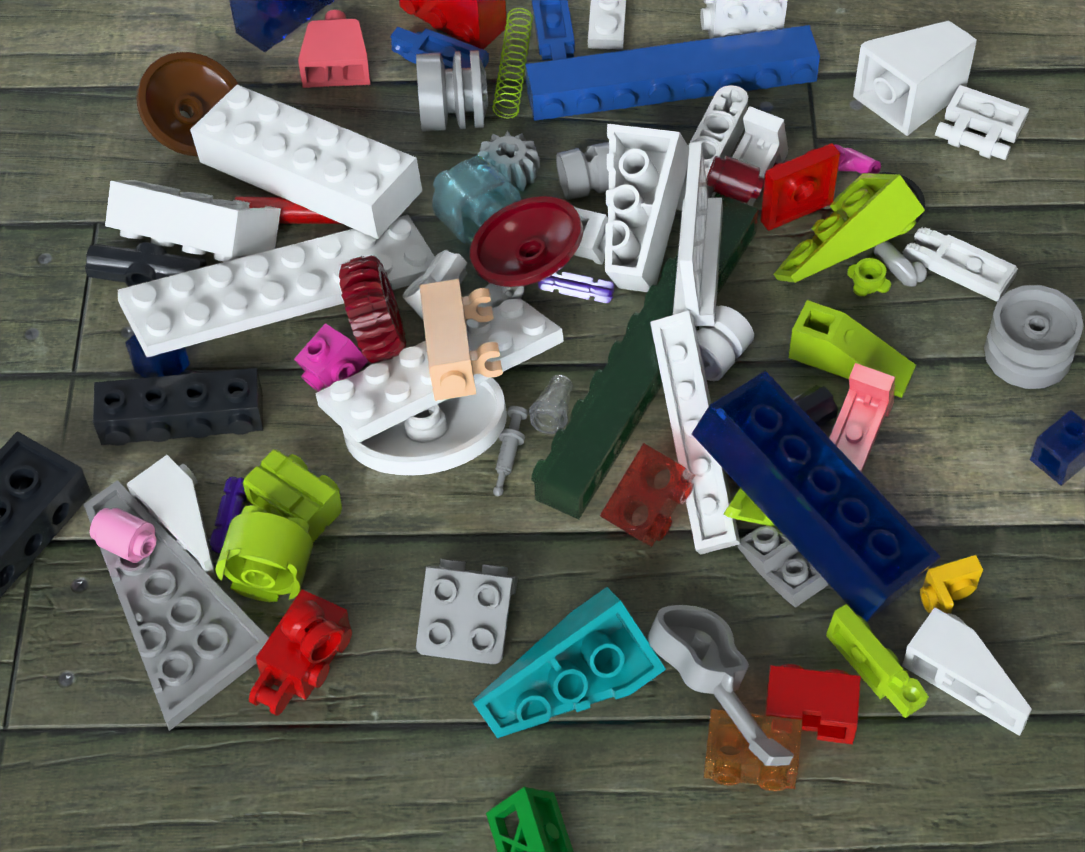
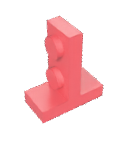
[820,363,895,481]

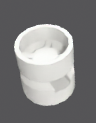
[696,305,754,381]

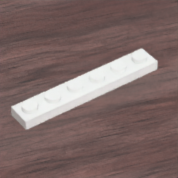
[650,310,741,555]

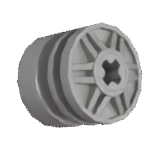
[416,50,488,132]

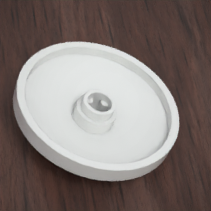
[342,377,507,475]

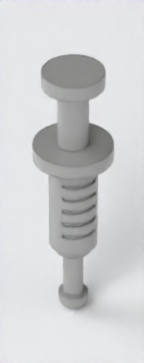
[493,406,528,496]

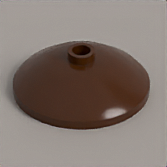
[137,52,239,156]

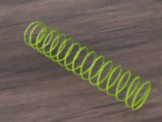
[492,8,533,119]

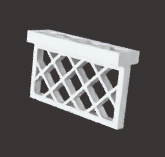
[673,142,723,326]

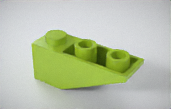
[788,300,916,398]

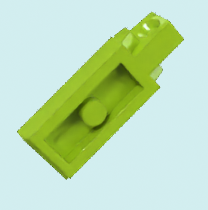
[826,604,929,718]

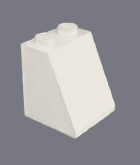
[853,20,977,136]

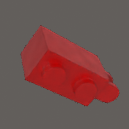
[249,589,352,716]

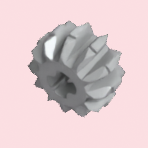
[476,130,540,195]

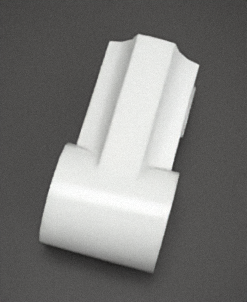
[403,250,467,319]

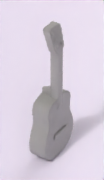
[648,605,794,766]

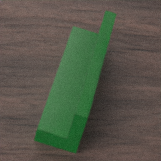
[486,787,574,852]

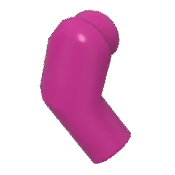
[834,144,881,174]

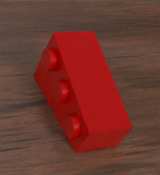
[399,0,507,50]

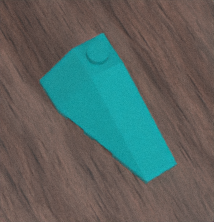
[472,587,666,738]

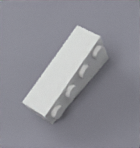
[605,124,689,293]
[105,180,281,262]

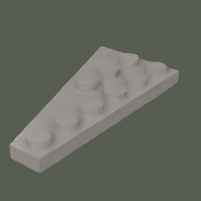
[83,480,269,731]

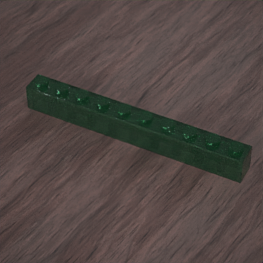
[531,193,758,520]

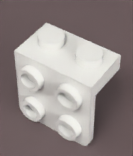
[700,0,788,39]

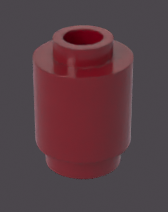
[706,155,765,204]

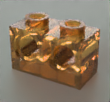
[704,709,802,791]

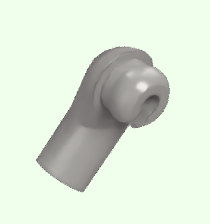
[874,241,927,287]

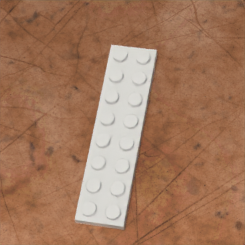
[118,215,435,357]

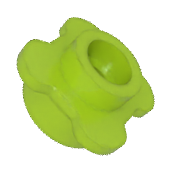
[847,258,891,296]

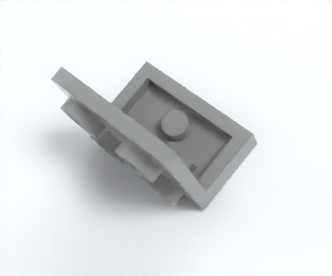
[416,559,518,664]

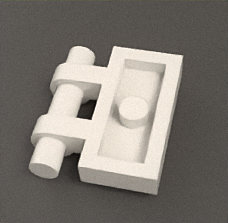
[935,85,1029,160]

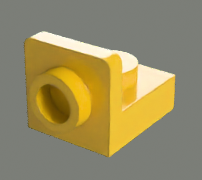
[920,555,983,614]

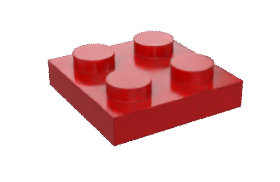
[760,143,840,231]

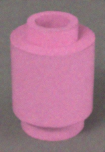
[90,508,157,563]

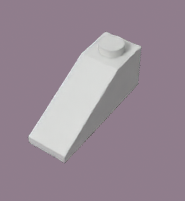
[127,455,217,581]
[902,607,1032,736]

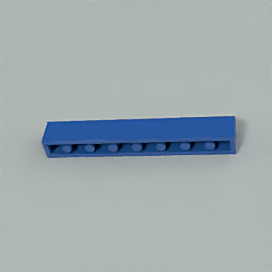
[526,25,820,121]

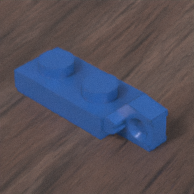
[532,0,575,61]
[390,27,489,69]

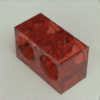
[600,443,695,547]

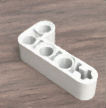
[677,85,748,211]

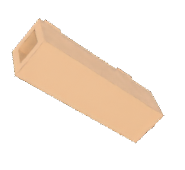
[420,279,503,401]

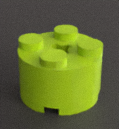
[216,505,313,602]

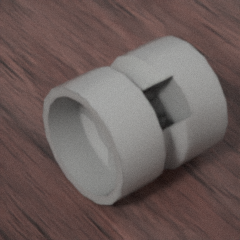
[556,141,609,200]

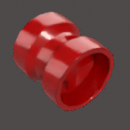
[281,600,344,663]

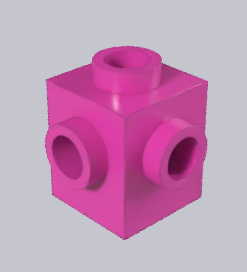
[294,323,368,392]

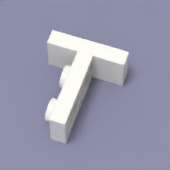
[712,106,788,215]

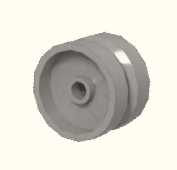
[984,285,1084,389]

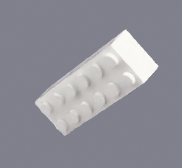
[190,85,422,239]

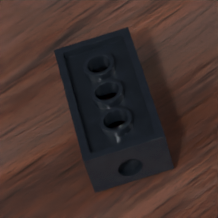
[0,431,92,598]

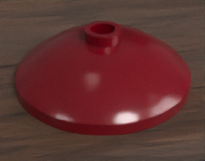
[470,196,583,287]

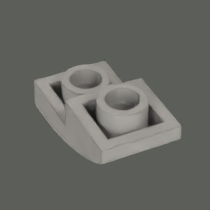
[738,525,828,608]

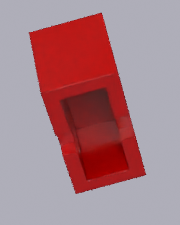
[763,664,861,744]

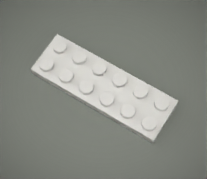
[316,297,564,443]

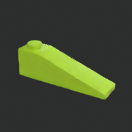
[773,173,925,283]

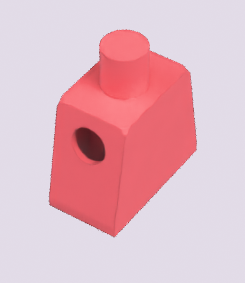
[298,10,371,88]

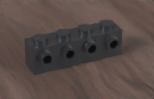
[93,368,263,446]

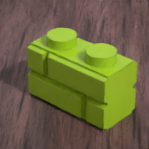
[243,449,342,542]

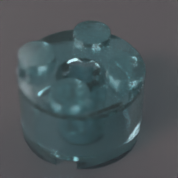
[432,155,521,244]

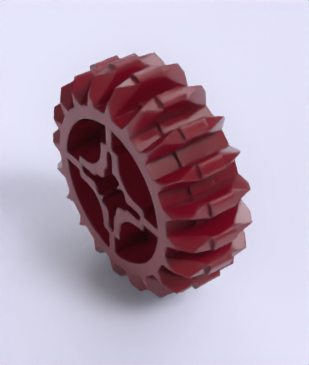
[339,255,407,363]

